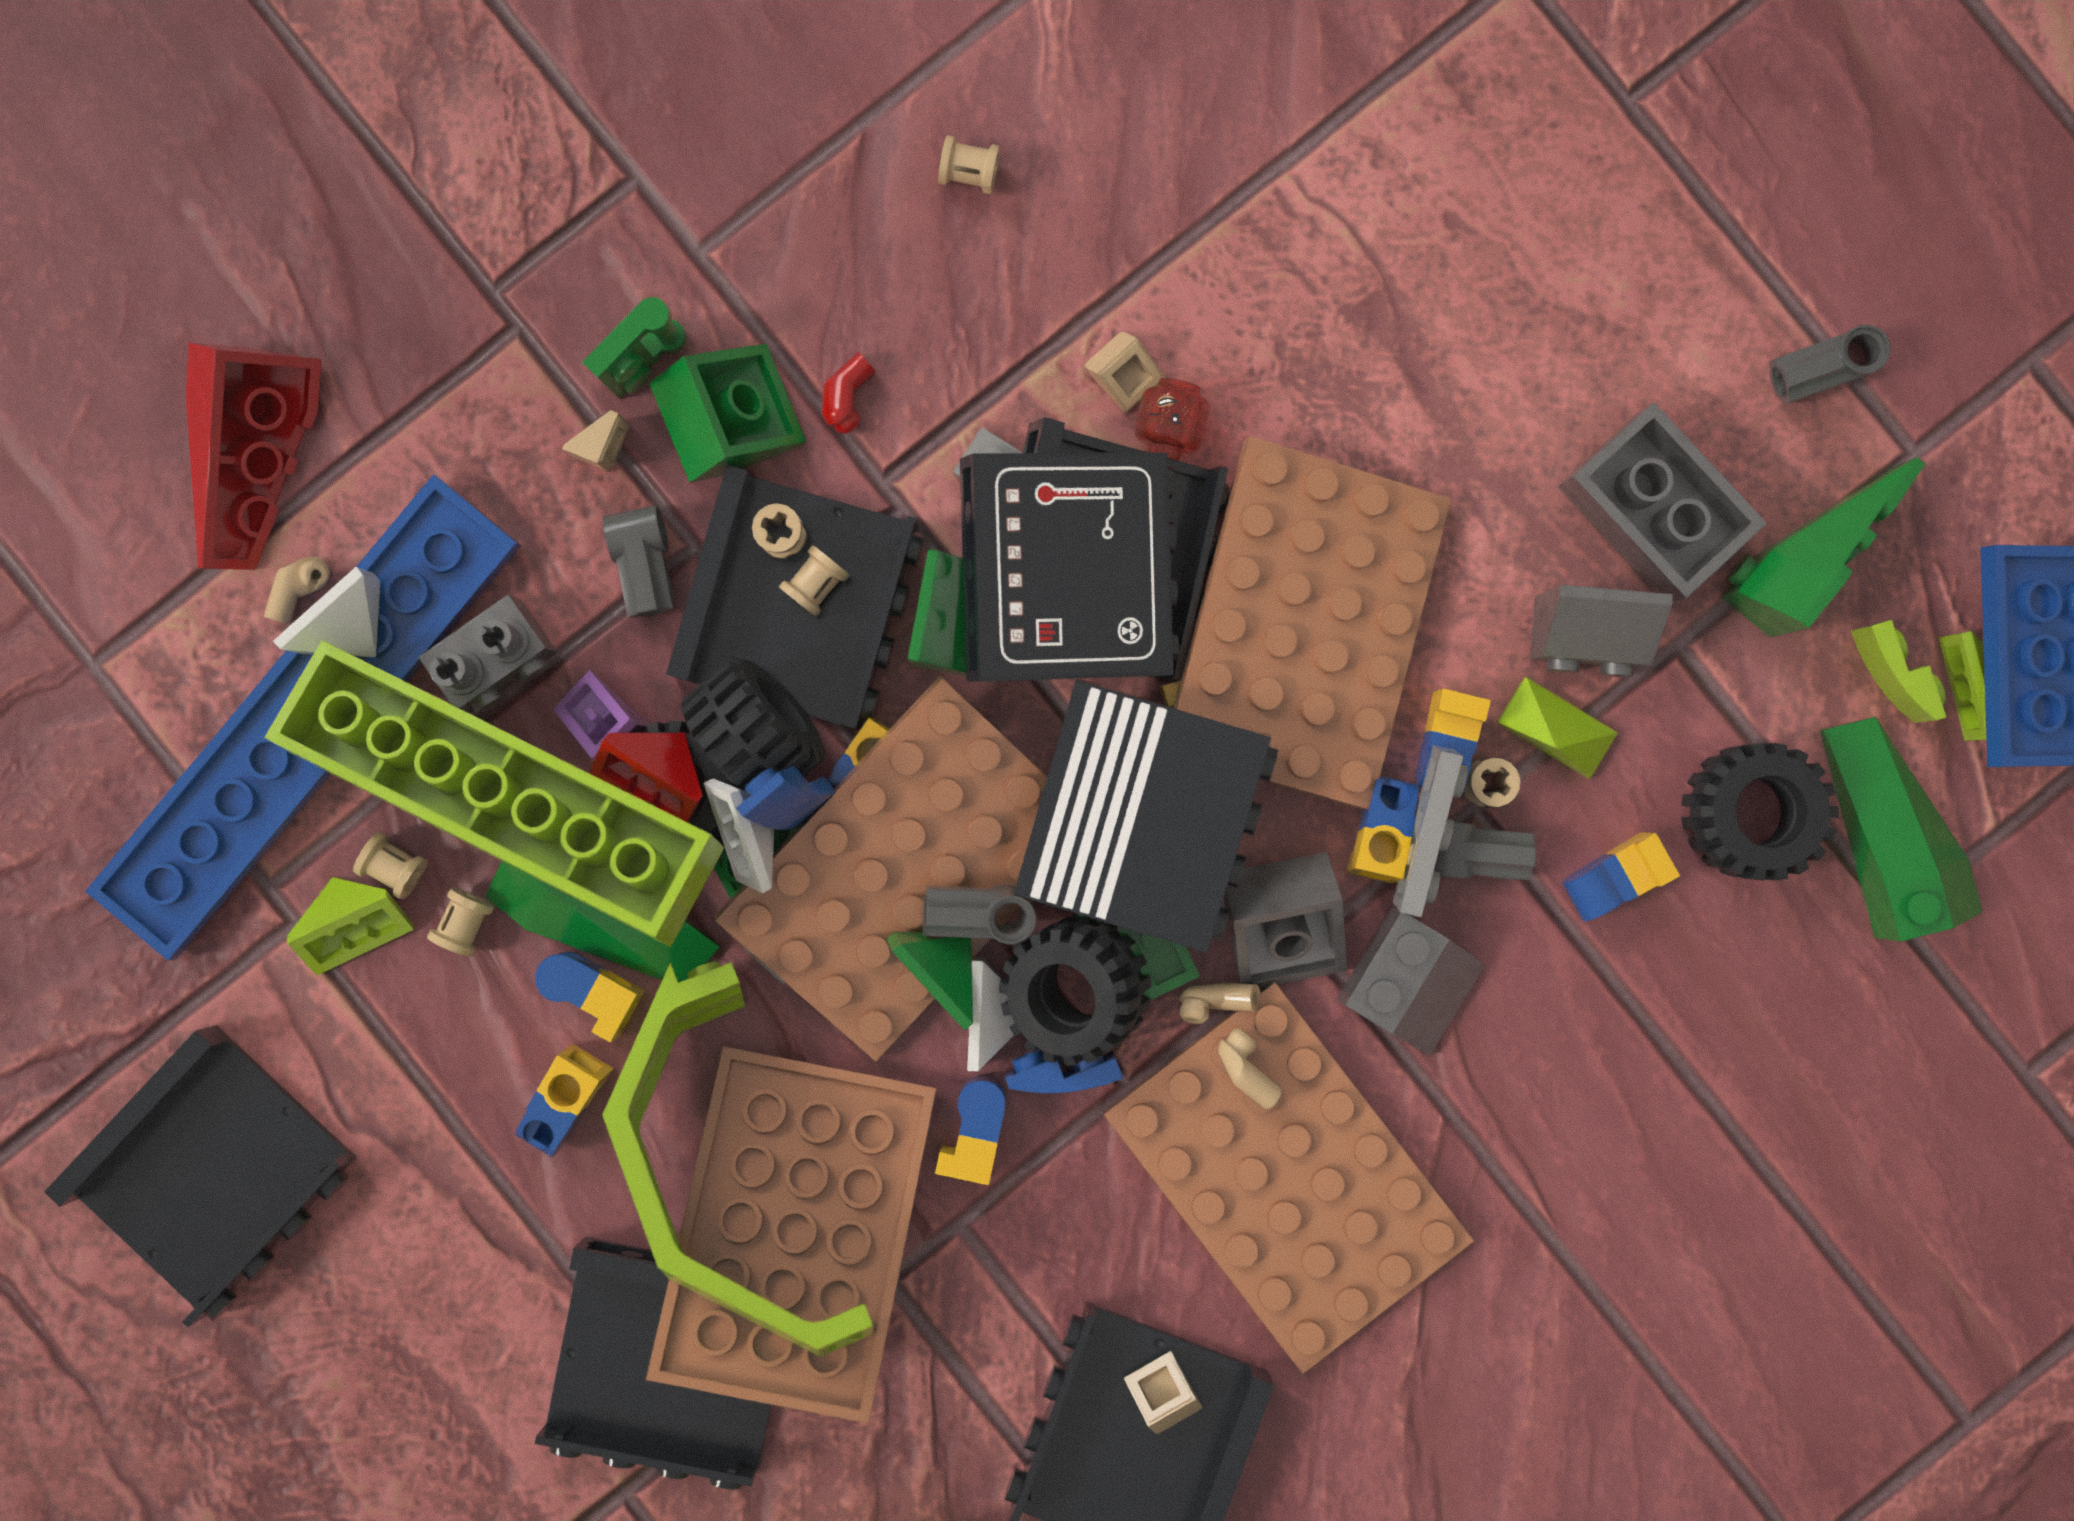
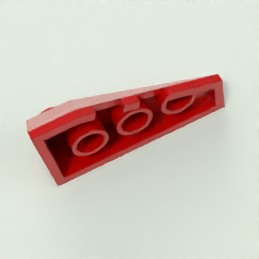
[186,342,322,570]

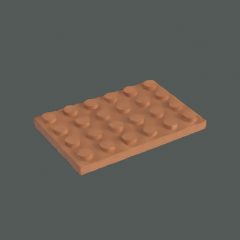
[1173,436,1451,810]
[714,676,1047,1062]
[1103,982,1474,1374]
[646,1046,936,1424]

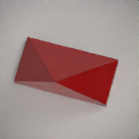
[589,733,702,823]

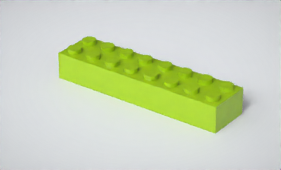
[264,640,725,947]

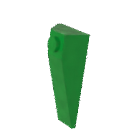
[1721,457,1925,638]
[1820,717,1983,942]
[484,861,721,983]

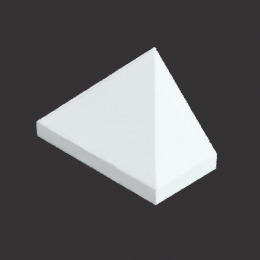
[273,567,380,657]
[703,778,774,893]
[967,957,1015,1071]

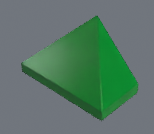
[886,931,973,1031]

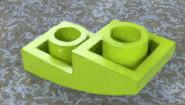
[1851,620,1946,723]

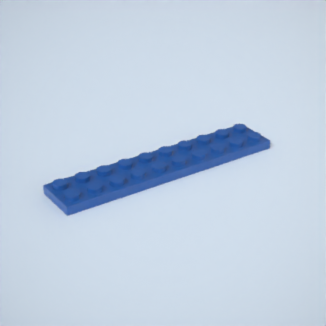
[85,474,522,961]

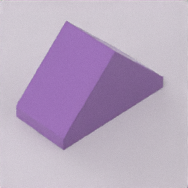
[553,670,648,760]

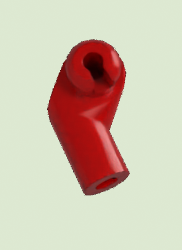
[822,352,876,434]

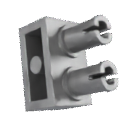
[418,595,557,715]

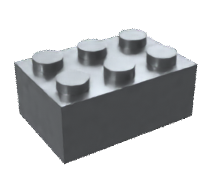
[1558,402,1767,603]

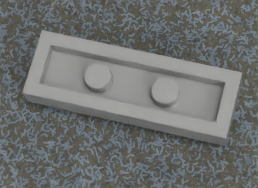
[1393,745,1468,917]

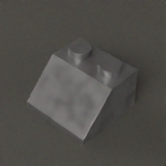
[1530,585,1673,677]
[1223,852,1347,988]
[1336,908,1485,1056]

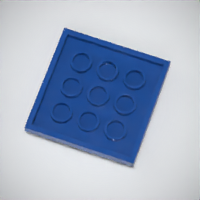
[1980,545,2074,767]

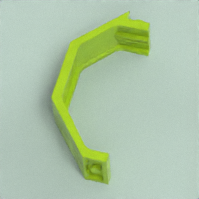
[602,962,873,1357]

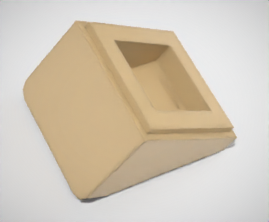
[1084,332,1166,413]
[562,410,630,472]
[1124,1351,1203,1434]

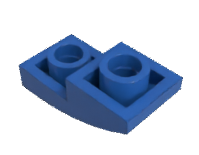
[736,766,835,830]
[1005,1049,1123,1093]

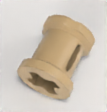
[938,135,1000,195]
[752,503,807,559]
[779,545,850,617]
[1463,758,1520,807]
[353,831,428,900]
[427,887,495,957]

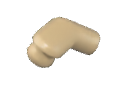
[263,556,330,624]
[1179,982,1260,1024]
[1218,1028,1282,1109]

